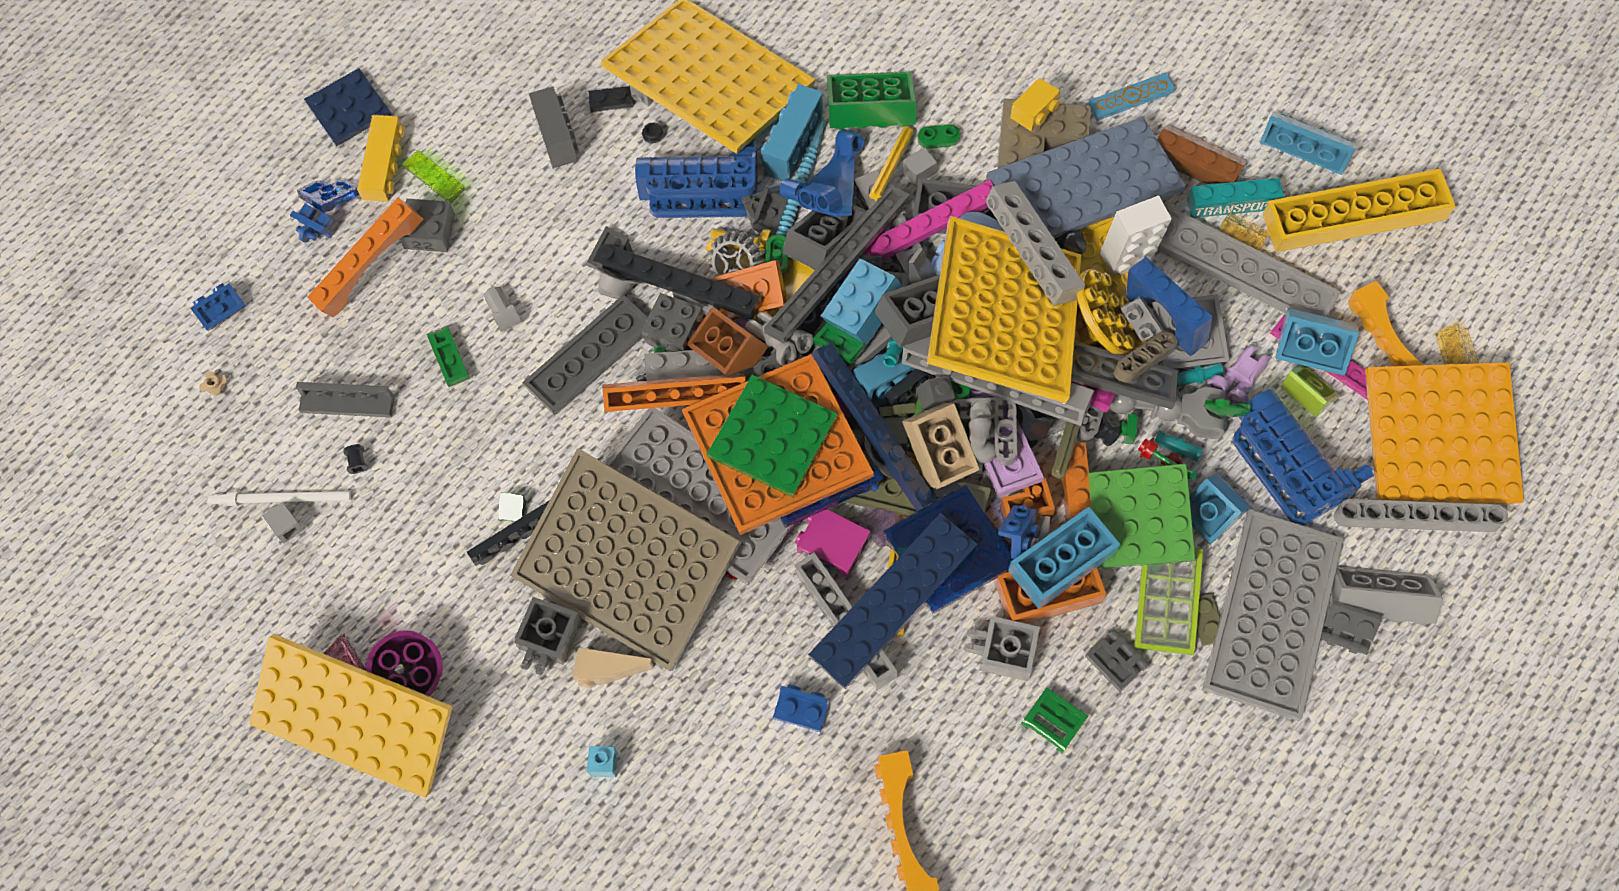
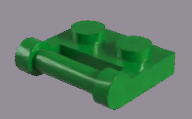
[1021,687,1088,754]

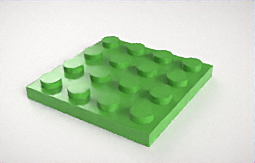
[1088,464,1196,569]

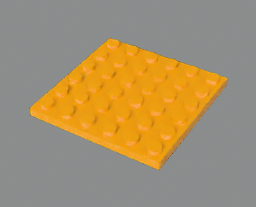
[1365,362,1524,504]

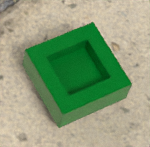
[1120,414,1137,444]

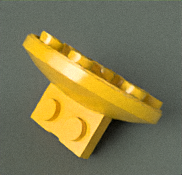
[1075,269,1136,355]

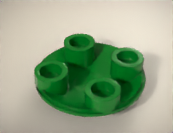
[1203,399,1252,418]

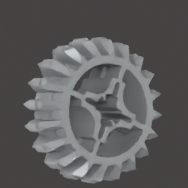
[707,230,765,277]

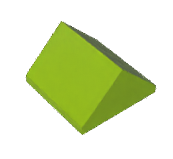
[1281,365,1340,417]

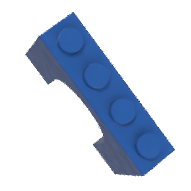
[1126,256,1212,357]

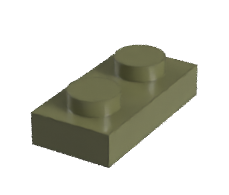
[1197,594,1220,646]

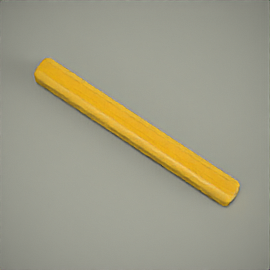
[869,126,914,201]

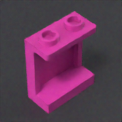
[795,506,870,578]

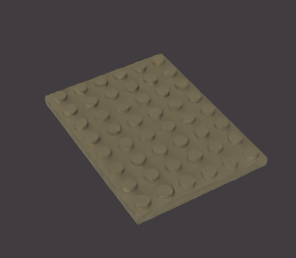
[510,449,742,671]

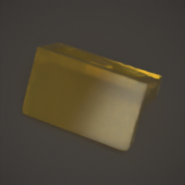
[1218,213,1269,250]
[1435,325,1479,365]

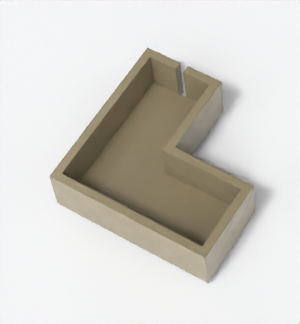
[997,98,1091,169]

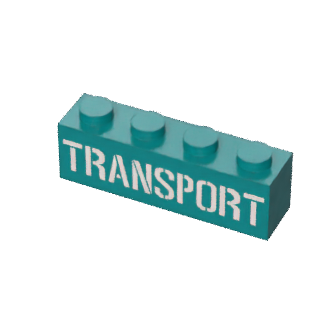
[1187,178,1284,218]

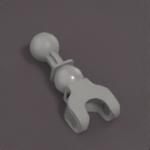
[1109,387,1227,439]

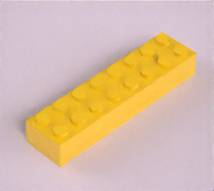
[1262,168,1456,252]

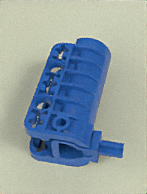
[635,139,758,218]
[1232,389,1374,526]

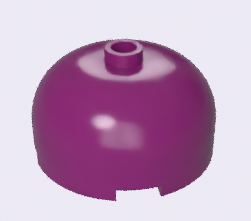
[365,630,443,696]

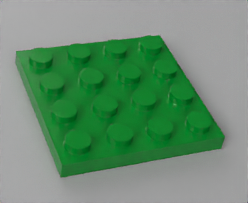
[707,375,838,498]

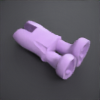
[1207,345,1270,405]

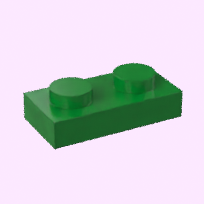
[813,322,865,365]

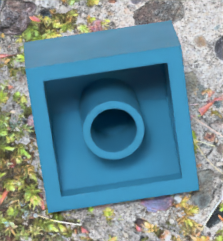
[1189,473,1251,545]

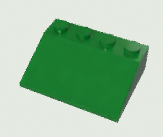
[827,71,916,130]

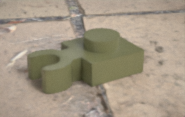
[877,403,916,419]

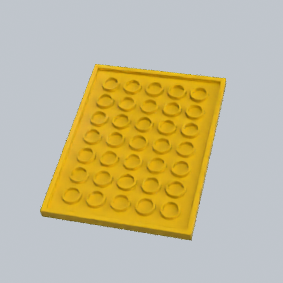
[927,216,1081,403]

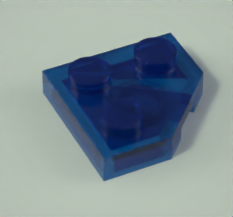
[297,179,360,213]

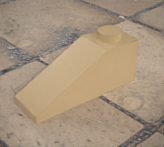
[573,648,654,688]

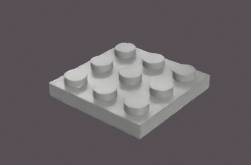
[1149,294,1230,370]

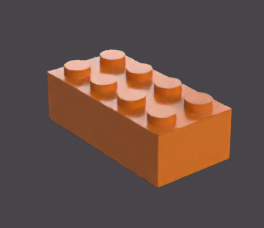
[995,568,1107,624]

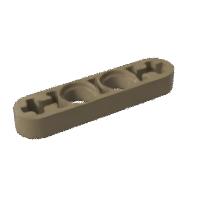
[1113,332,1178,383]

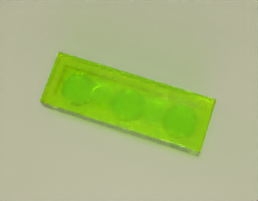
[403,150,466,203]

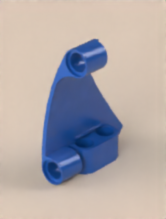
[780,129,864,217]

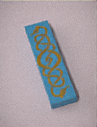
[1088,72,1175,121]

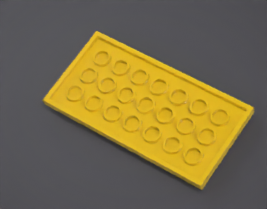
[249,634,453,798]

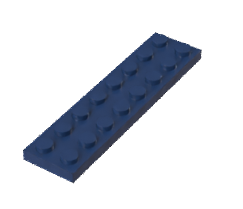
[808,513,978,690]

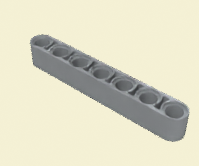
[1334,499,1508,532]

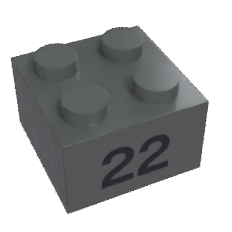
[399,198,455,252]

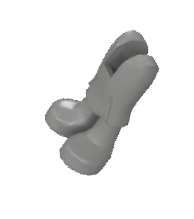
[745,311,813,366]
[968,402,996,463]

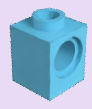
[587,746,618,778]

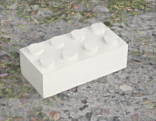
[1100,195,1171,275]

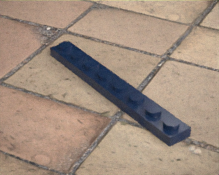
[811,343,937,512]

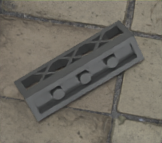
[296,382,394,418]

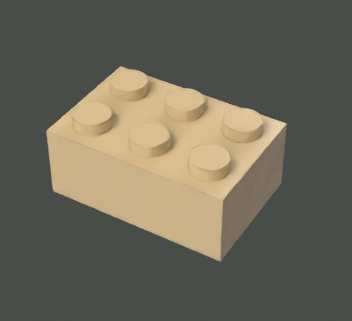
[902,403,980,489]

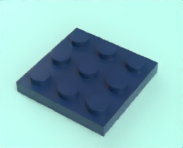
[304,68,392,147]

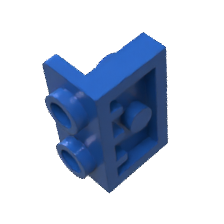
[190,283,246,331]
[773,684,829,733]

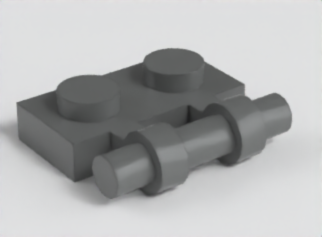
[1320,600,1382,655]
[1085,629,1150,692]

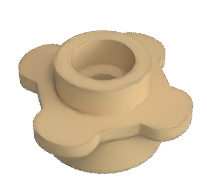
[199,371,227,396]

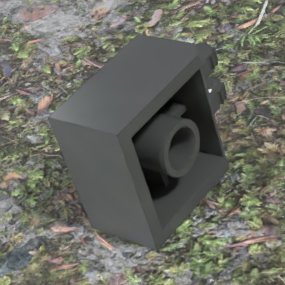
[514,597,582,675]

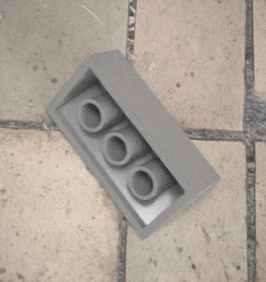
[1332,566,1443,625]

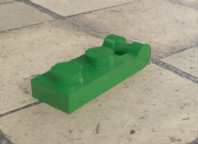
[426,325,470,387]

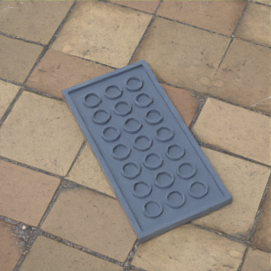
[986,117,1186,239]

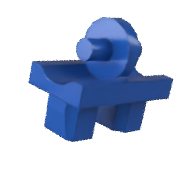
[290,203,334,243]

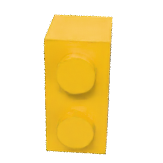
[1010,77,1060,131]

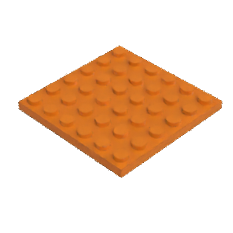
[682,354,874,535]

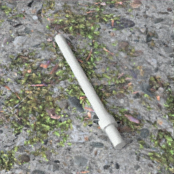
[208,491,351,506]

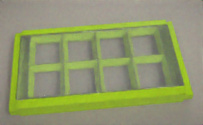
[1134,548,1203,656]

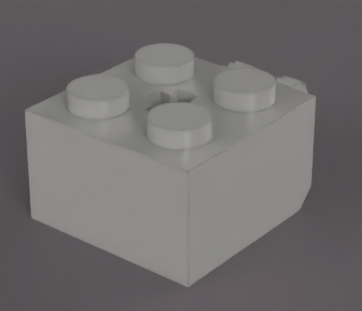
[964,617,1040,681]

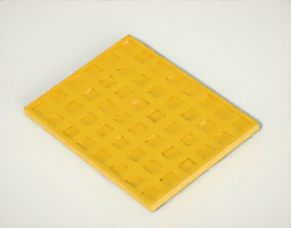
[601,0,815,154]

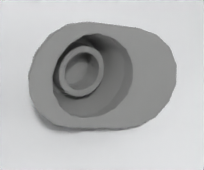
[596,268,646,299]

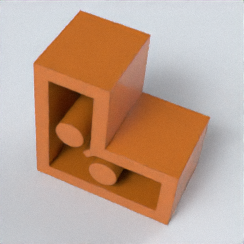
[1000,466,1055,522]

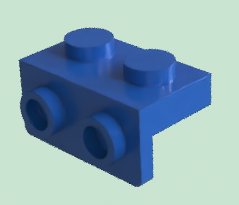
[998,505,1040,559]

